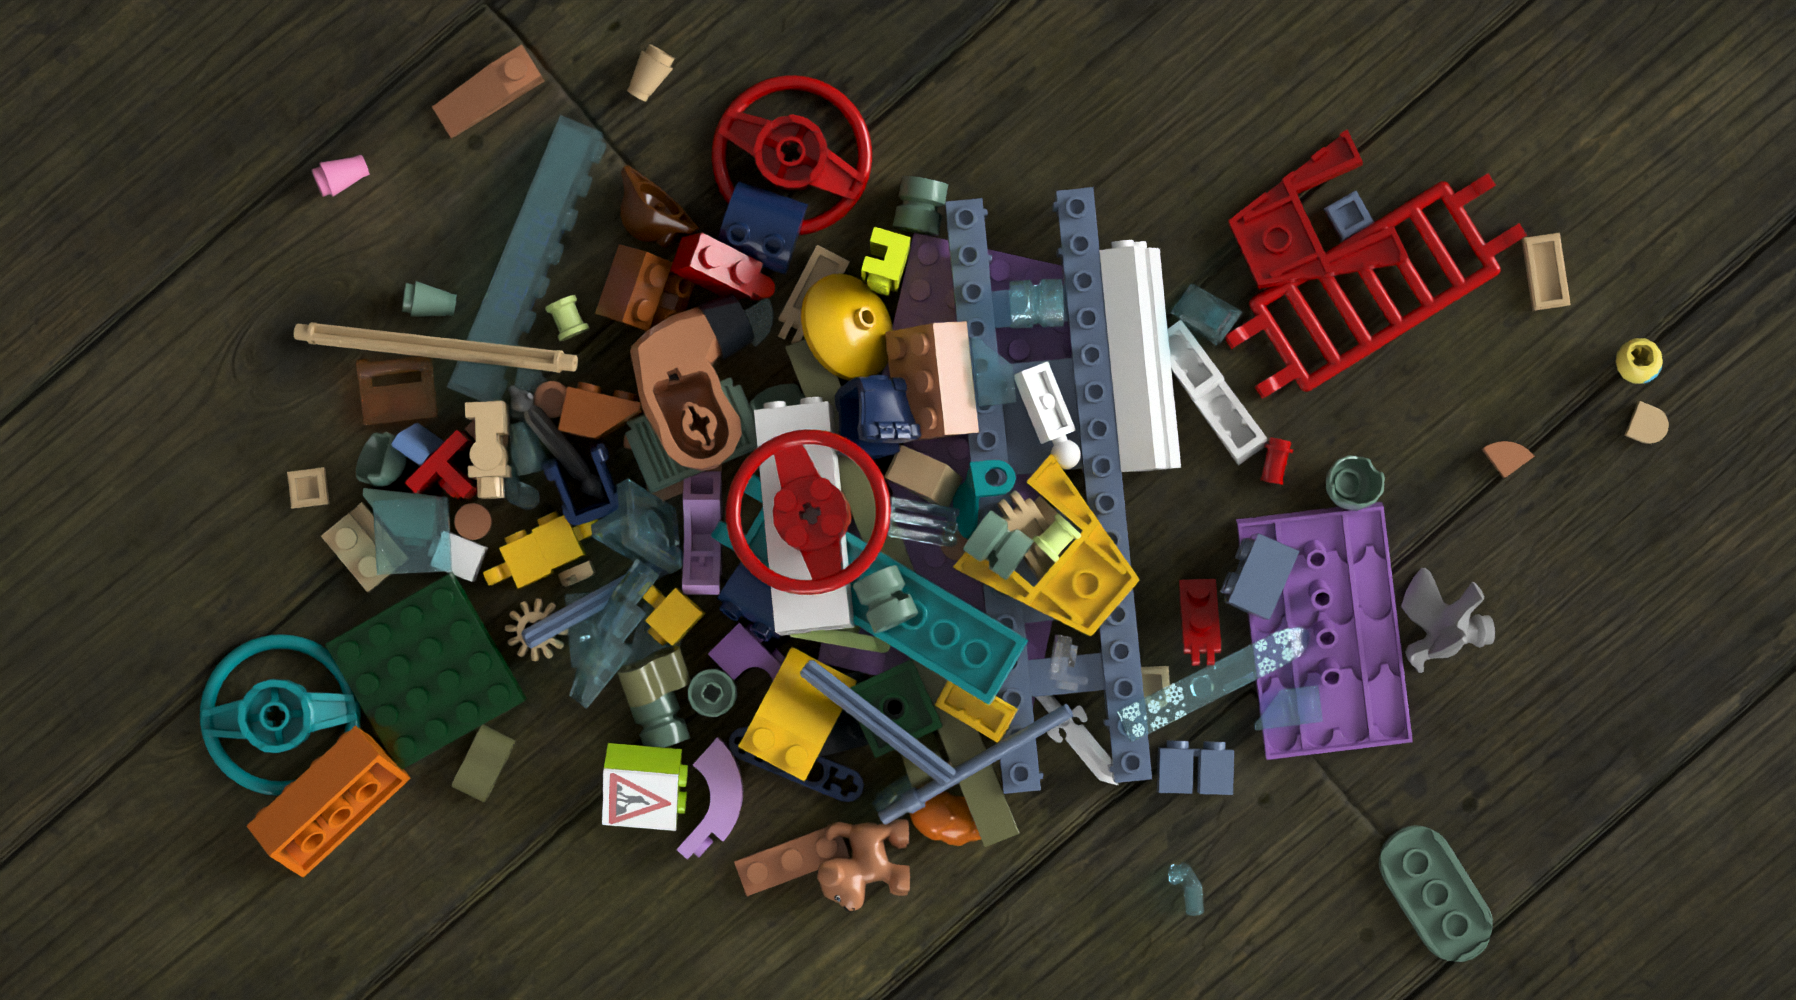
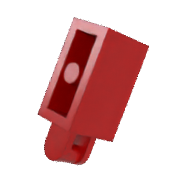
[670,232,775,301]

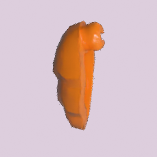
[909,792,981,846]

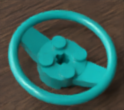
[200,634,361,796]

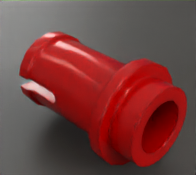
[1260,437,1293,485]

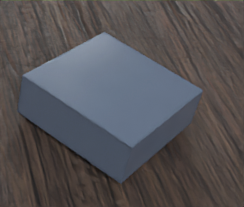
[1323,191,1374,241]

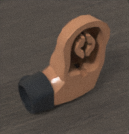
[630,293,754,471]

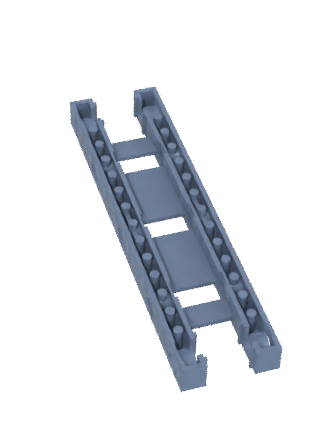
[945,187,1152,794]

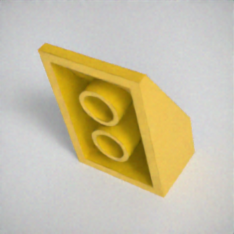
[738,647,857,781]

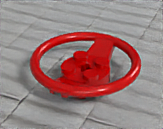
[711,75,872,235]
[726,429,891,595]

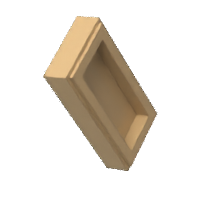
[1522,233,1571,311]

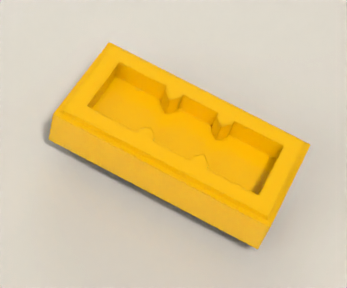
[935,681,1018,743]

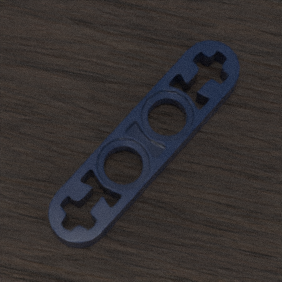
[729,726,864,802]

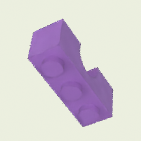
[708,622,785,681]

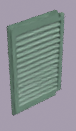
[625,377,757,494]

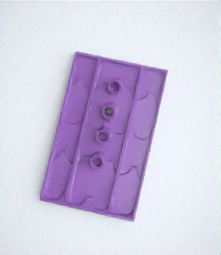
[1236,502,1413,760]

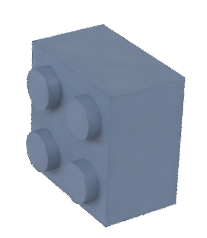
[1220,533,1300,620]

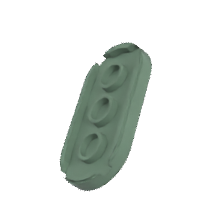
[1379,825,1493,962]

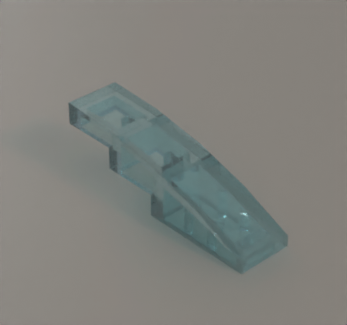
[569,559,659,709]

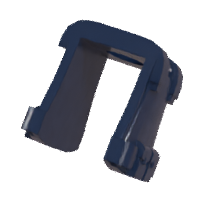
[835,375,922,459]
[542,439,620,525]

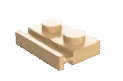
[321,502,410,593]

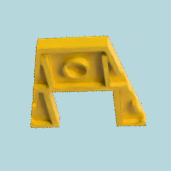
[953,454,1140,637]

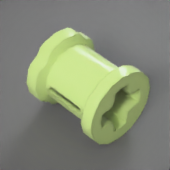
[545,295,590,341]
[1032,512,1081,563]

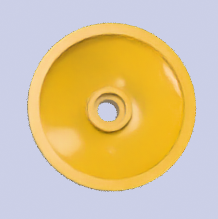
[801,273,893,381]

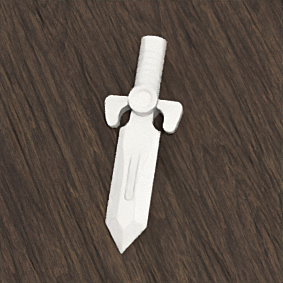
[1036,695,1119,786]

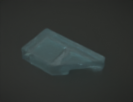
[1253,685,1323,730]

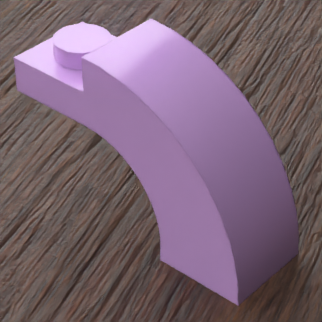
[682,471,722,595]
[677,736,743,860]

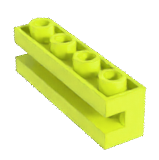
[861,227,911,296]

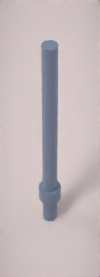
[878,704,1073,825]

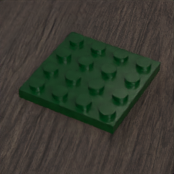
[325,571,527,770]

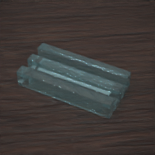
[887,497,960,547]

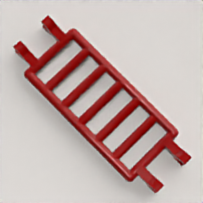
[1224,173,1527,399]

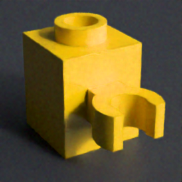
[532,511,603,570]
[483,529,554,588]
[637,581,705,646]

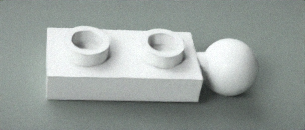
[1013,362,1080,469]

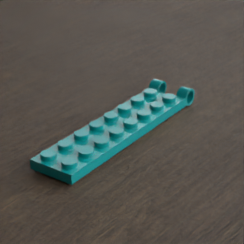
[711,474,1028,705]

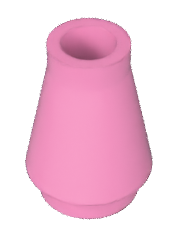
[312,155,370,197]

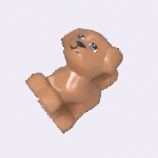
[817,819,910,911]

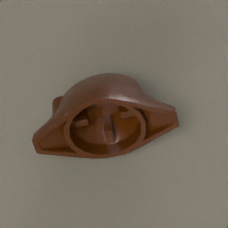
[621,165,698,248]

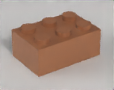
[885,321,979,441]

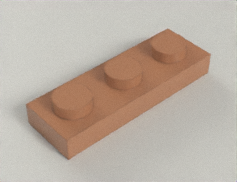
[734,827,850,896]

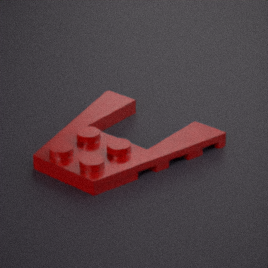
[1228,129,1409,289]

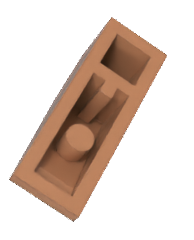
[432,44,545,138]

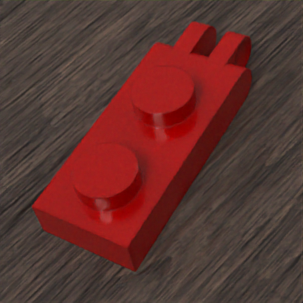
[1178,579,1221,666]

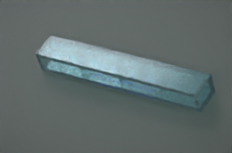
[447,115,607,402]

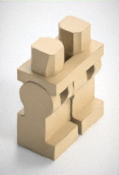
[465,401,512,499]

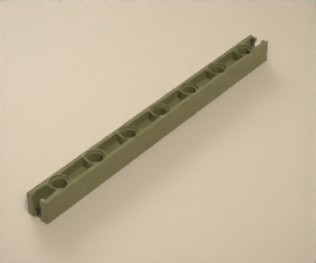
[785,339,1019,847]

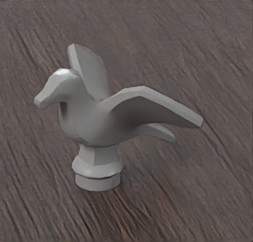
[1401,568,1495,673]

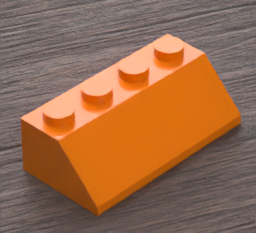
[247,725,411,878]

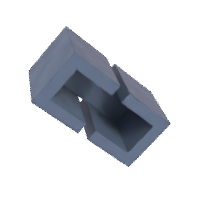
[1157,740,1234,795]

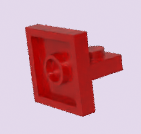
[405,430,478,500]

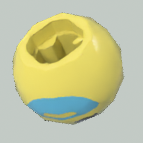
[1616,338,1663,384]

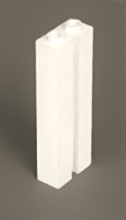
[1099,240,1181,472]
[754,397,855,636]

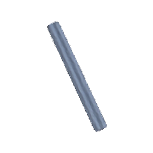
[521,547,684,648]
[800,660,956,786]

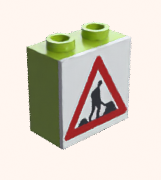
[602,743,688,831]

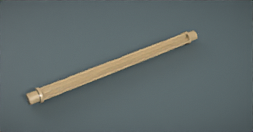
[294,322,578,373]

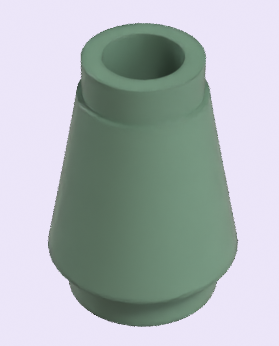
[402,281,457,317]

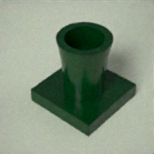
[850,659,943,758]

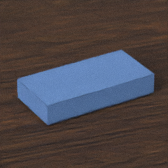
[392,423,444,466]

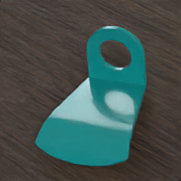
[953,460,1016,539]

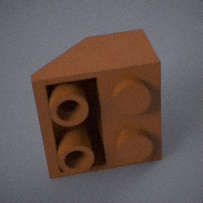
[595,244,695,332]
[558,382,643,441]

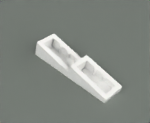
[1168,320,1268,466]

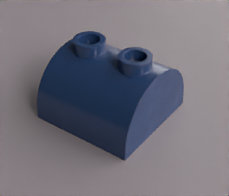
[718,181,808,275]
[717,562,781,642]

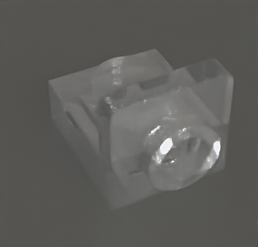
[1048,634,1088,691]

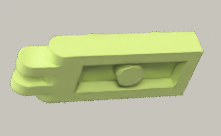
[790,625,890,653]

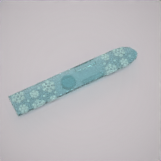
[1117,627,1310,742]

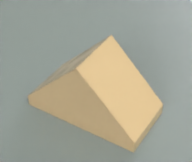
[884,445,963,511]

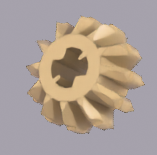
[505,598,569,661]

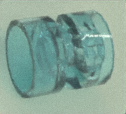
[1009,279,1064,329]

